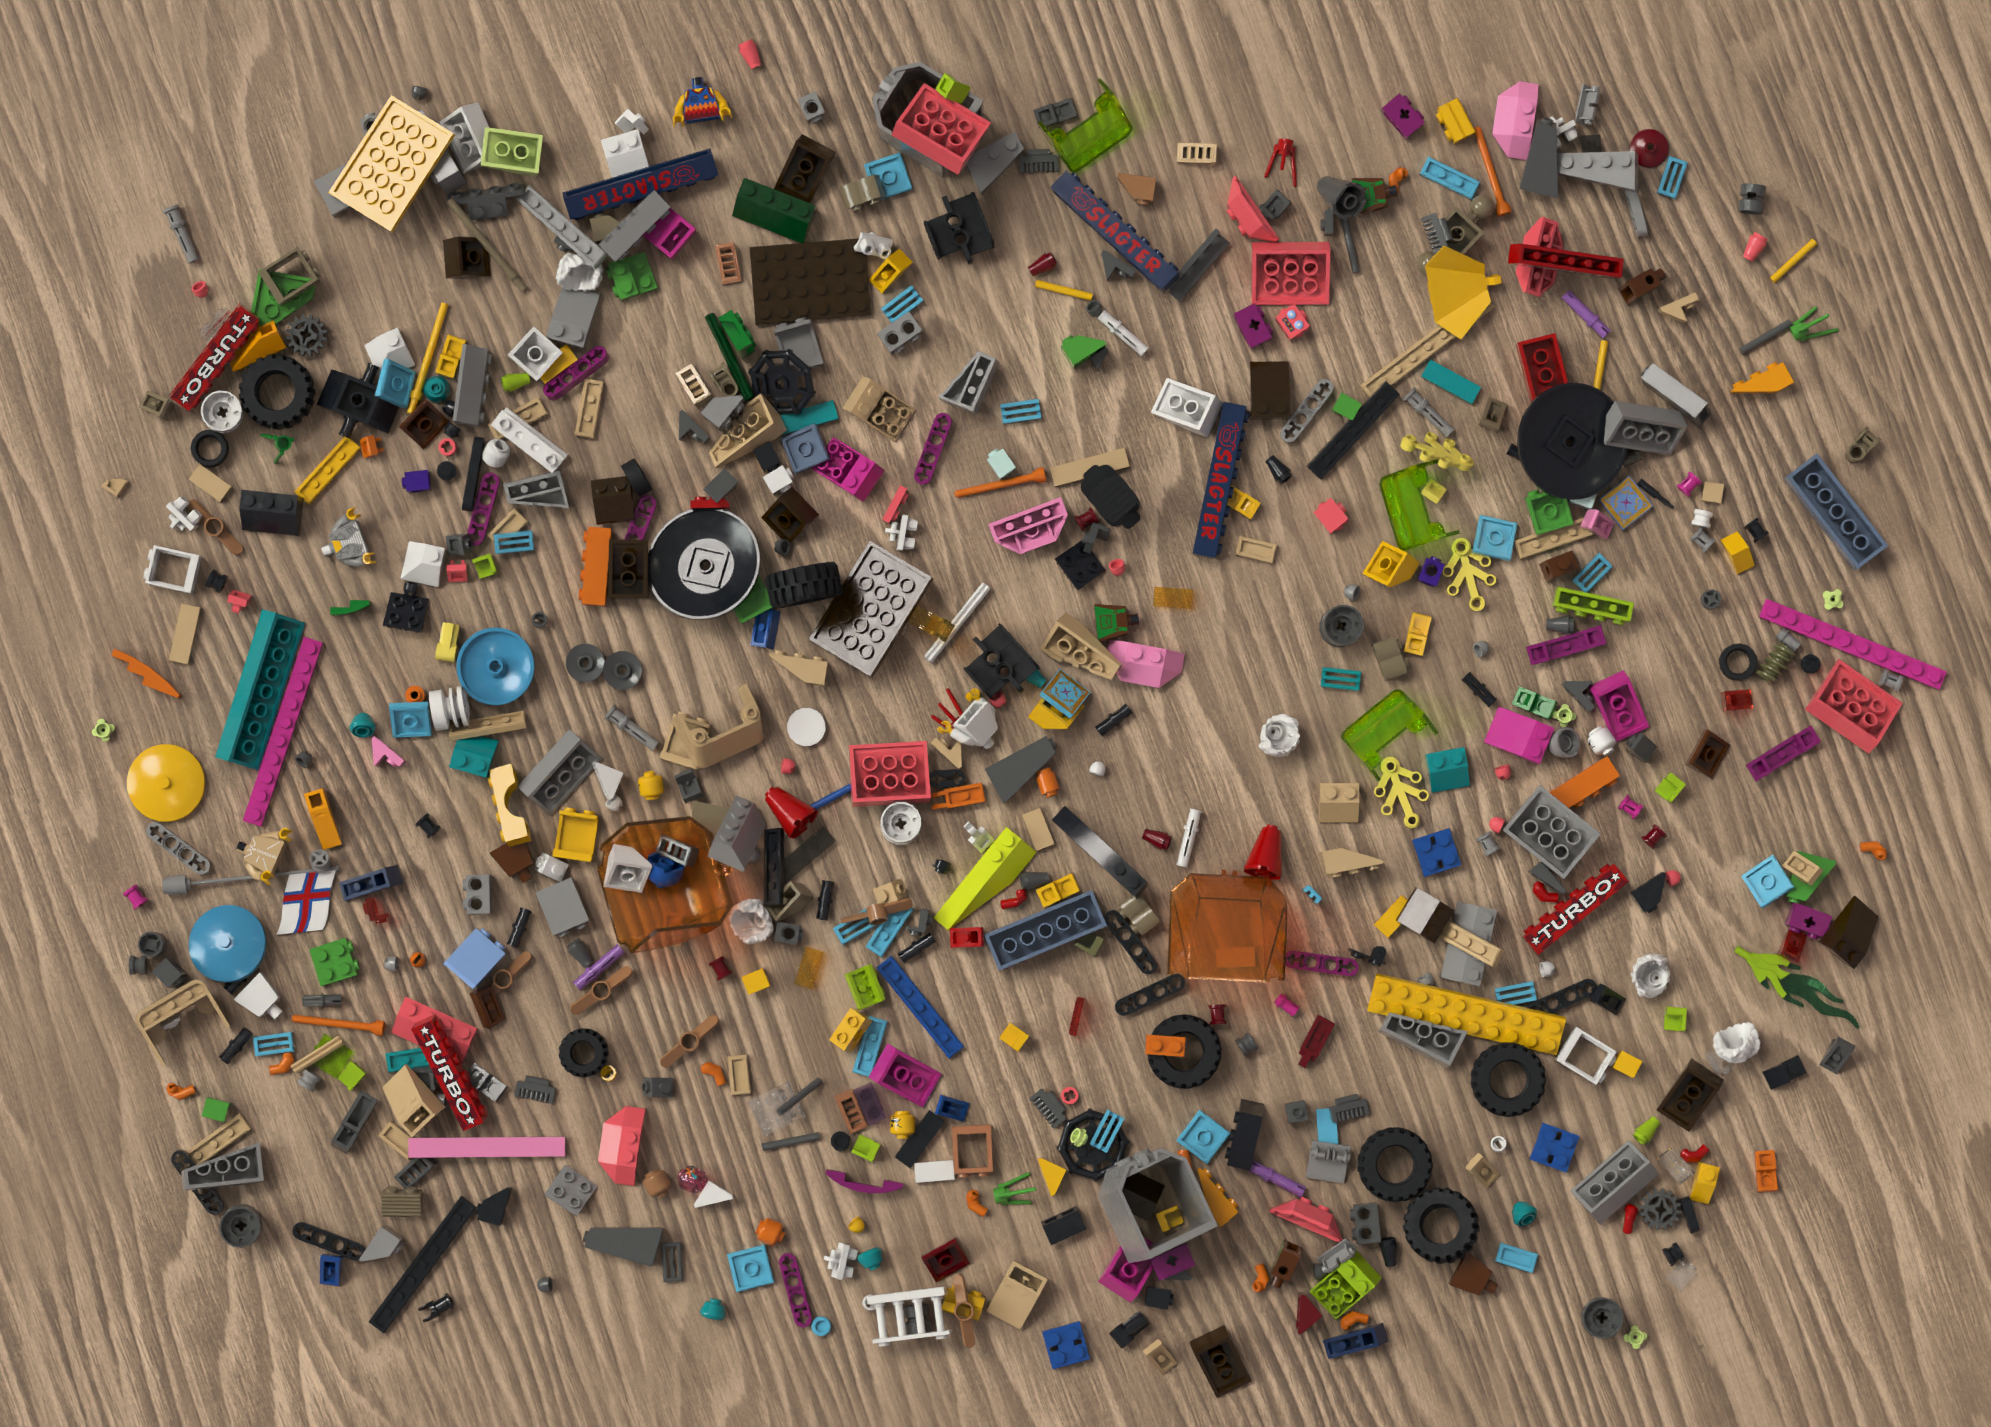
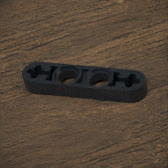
[462,436,485,512]
[1104,910,1157,974]
[1115,974,1185,1016]
[1526,979,1597,1013]
[171,1149,224,1215]
[292,1222,365,1261]

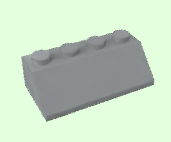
[453,344,492,428]
[1604,401,1688,455]
[517,729,603,816]
[707,795,767,872]
[1440,902,1497,986]
[1571,1140,1659,1225]

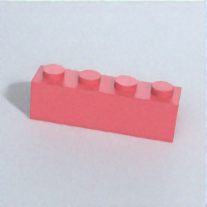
[391,996,478,1064]

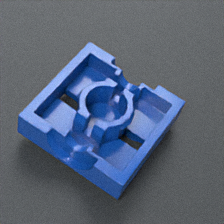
[1412,828,1461,877]
[1529,1122,1580,1173]
[1042,1321,1090,1370]

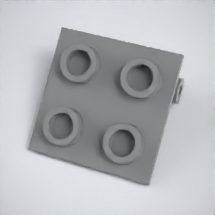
[1306,1140,1351,1183]
[544,1165,597,1217]

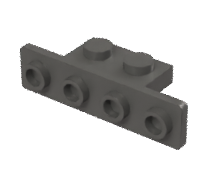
[447,183,524,220]

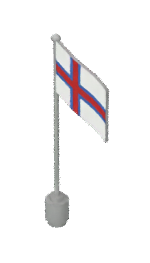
[162,864,340,935]

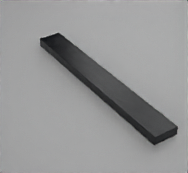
[369,1196,477,1333]

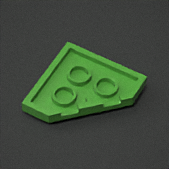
[251,269,316,327]

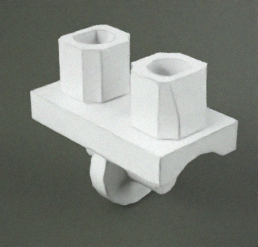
[1549,116,1578,149]
[854,232,893,259]
[166,496,203,531]
[885,515,918,551]
[824,1242,858,1280]

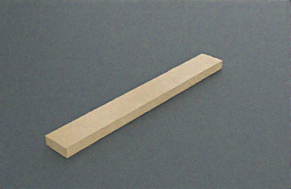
[1360,303,1495,397]

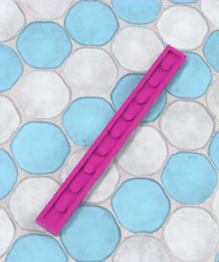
[1758,599,1946,690]
[243,637,323,827]

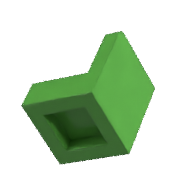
[1331,393,1362,420]
[202,1097,232,1122]

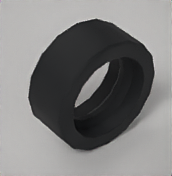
[190,430,229,467]
[621,458,652,497]
[1719,643,1757,681]

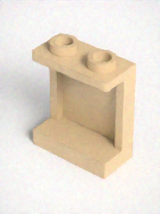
[659,711,711,770]

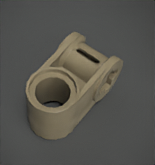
[707,362,739,397]
[1845,426,1881,463]

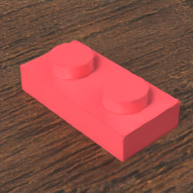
[882,485,909,524]

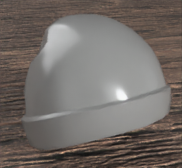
[1547,727,1580,758]

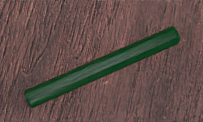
[705,313,754,401]

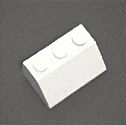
[440,102,489,174]

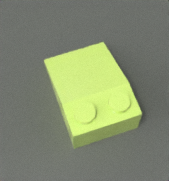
[480,127,543,177]

